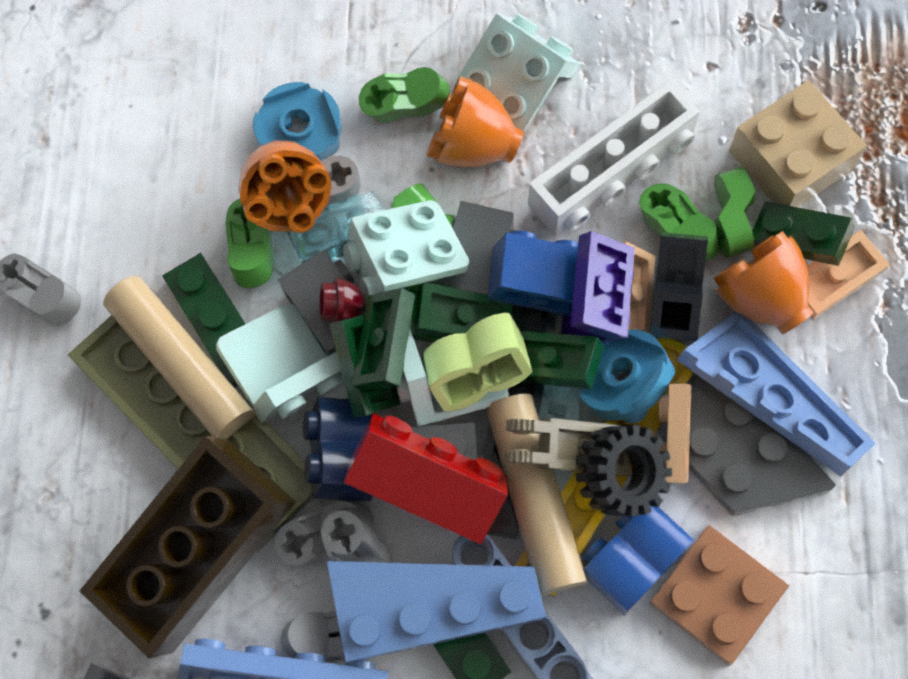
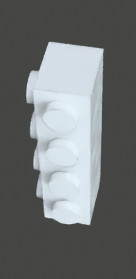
[528,80,700,238]

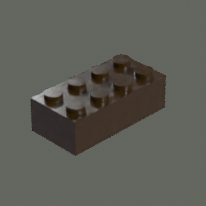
[79,436,296,659]

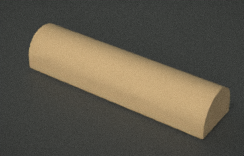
[103,276,256,439]
[486,394,587,596]

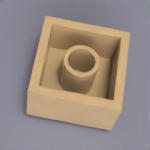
[729,80,867,207]

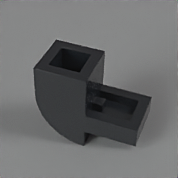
[650,232,708,341]

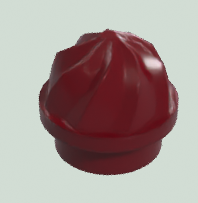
[319,278,365,323]

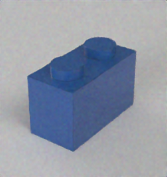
[488,231,578,316]

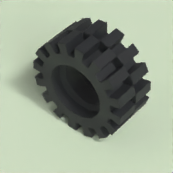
[575,425,672,516]

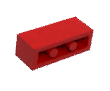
[344,414,508,544]

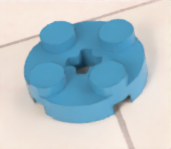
[253,82,342,160]
[578,329,675,424]

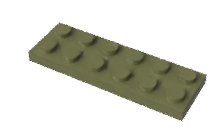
[68,315,314,552]

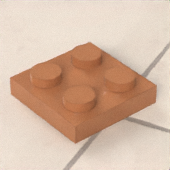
[649,525,790,666]

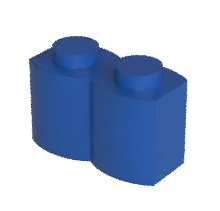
[582,506,694,616]

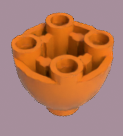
[426,76,524,168]
[238,140,332,233]
[713,231,813,334]

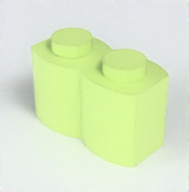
[423,313,532,411]

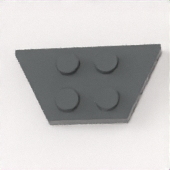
[689,374,836,516]

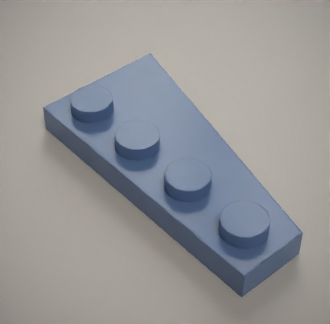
[677,312,876,476]
[327,561,546,663]
[177,639,388,679]

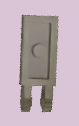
[504,418,631,476]

